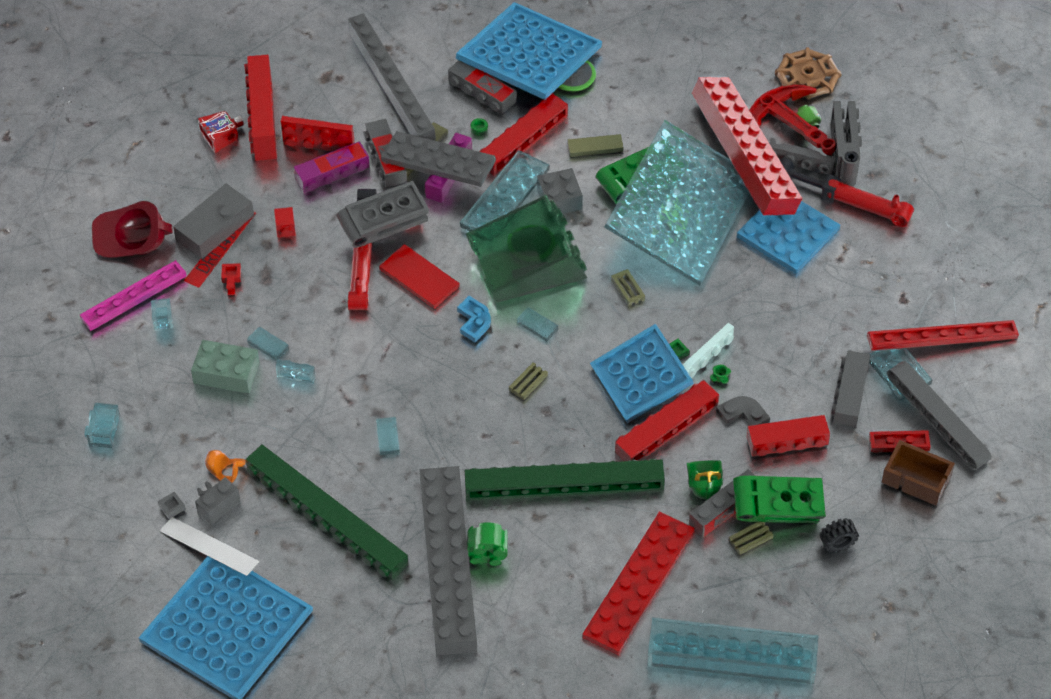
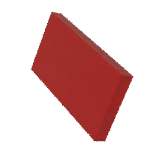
[379,244,460,309]

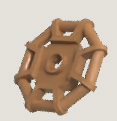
[775,47,841,100]

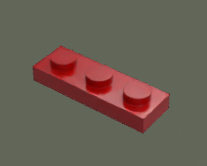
[869,430,931,452]

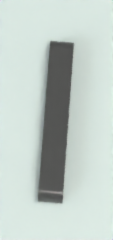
[887,361,991,470]

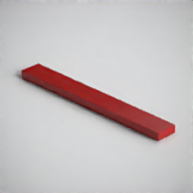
[867,320,1019,351]

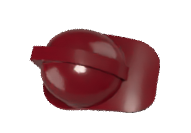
[92,201,173,258]

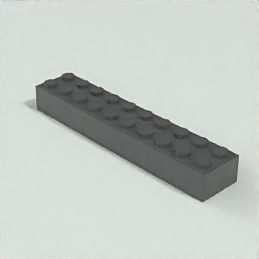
[419,466,477,656]

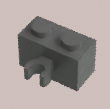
[195,477,241,526]

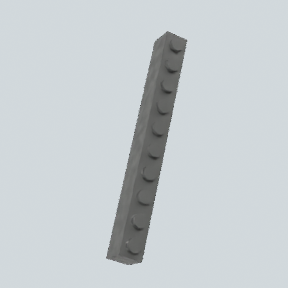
[348,13,436,141]

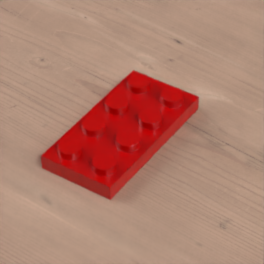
[280,116,355,151]

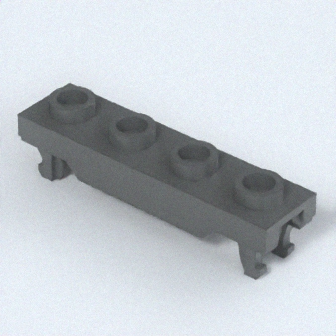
[769,138,836,175]

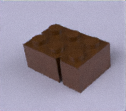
[881,440,955,506]

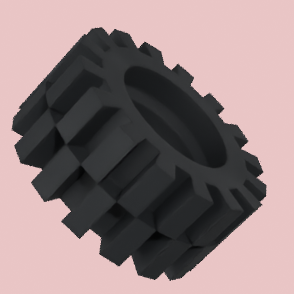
[819,518,859,553]

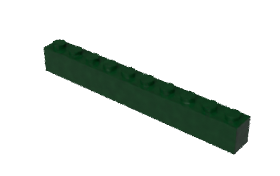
[245,444,409,581]
[464,459,665,500]

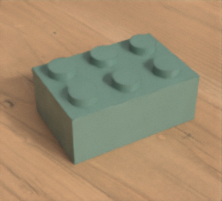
[191,340,260,394]

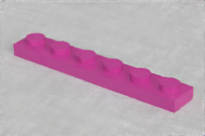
[80,260,187,331]

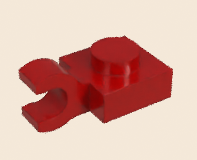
[221,263,241,295]

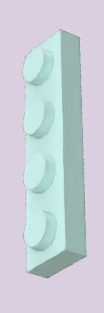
[683,323,734,378]

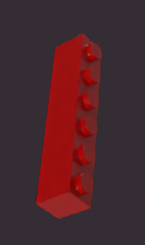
[479,93,568,176]
[615,380,719,461]

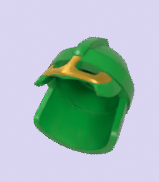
[687,460,724,501]

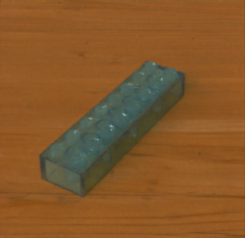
[647,617,819,684]

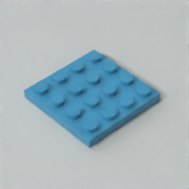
[736,201,840,274]
[590,324,694,423]

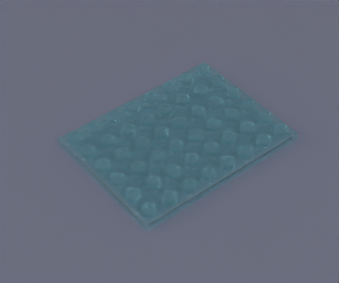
[604,120,750,286]

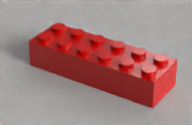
[244,54,277,161]

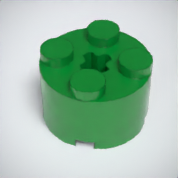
[467,522,508,566]

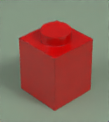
[274,207,296,238]

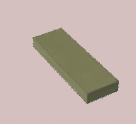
[567,134,624,157]

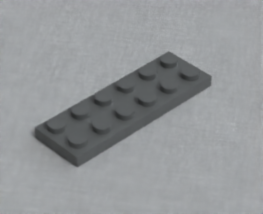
[381,131,496,187]

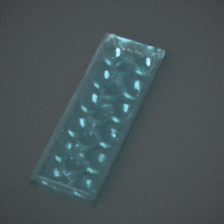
[460,150,550,242]

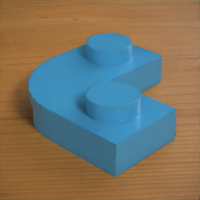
[457,296,491,342]

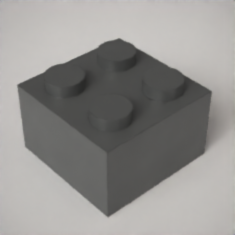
[537,168,583,217]

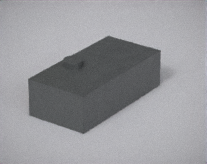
[173,183,254,259]

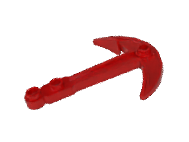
[749,85,836,155]

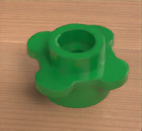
[710,364,731,384]

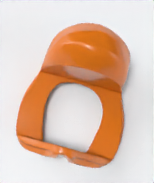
[205,450,246,483]

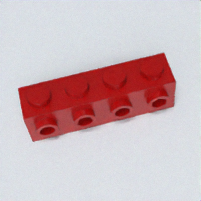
[747,415,830,456]

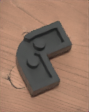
[716,396,770,426]

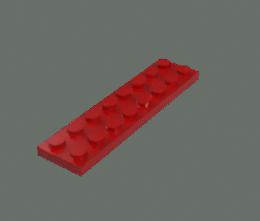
[582,511,695,656]

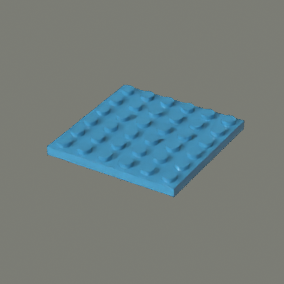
[456,2,602,100]
[139,556,313,699]

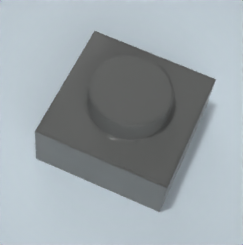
[157,491,186,519]

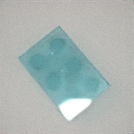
[869,348,933,400]

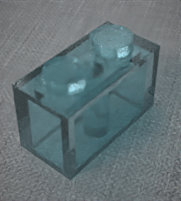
[84,403,121,448]

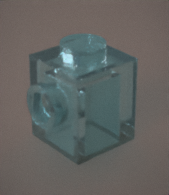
[151,298,173,330]

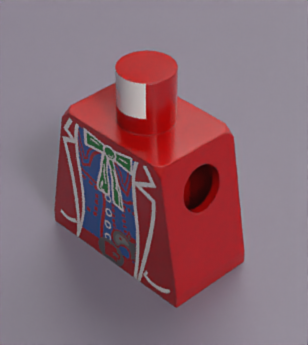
[198,111,244,153]

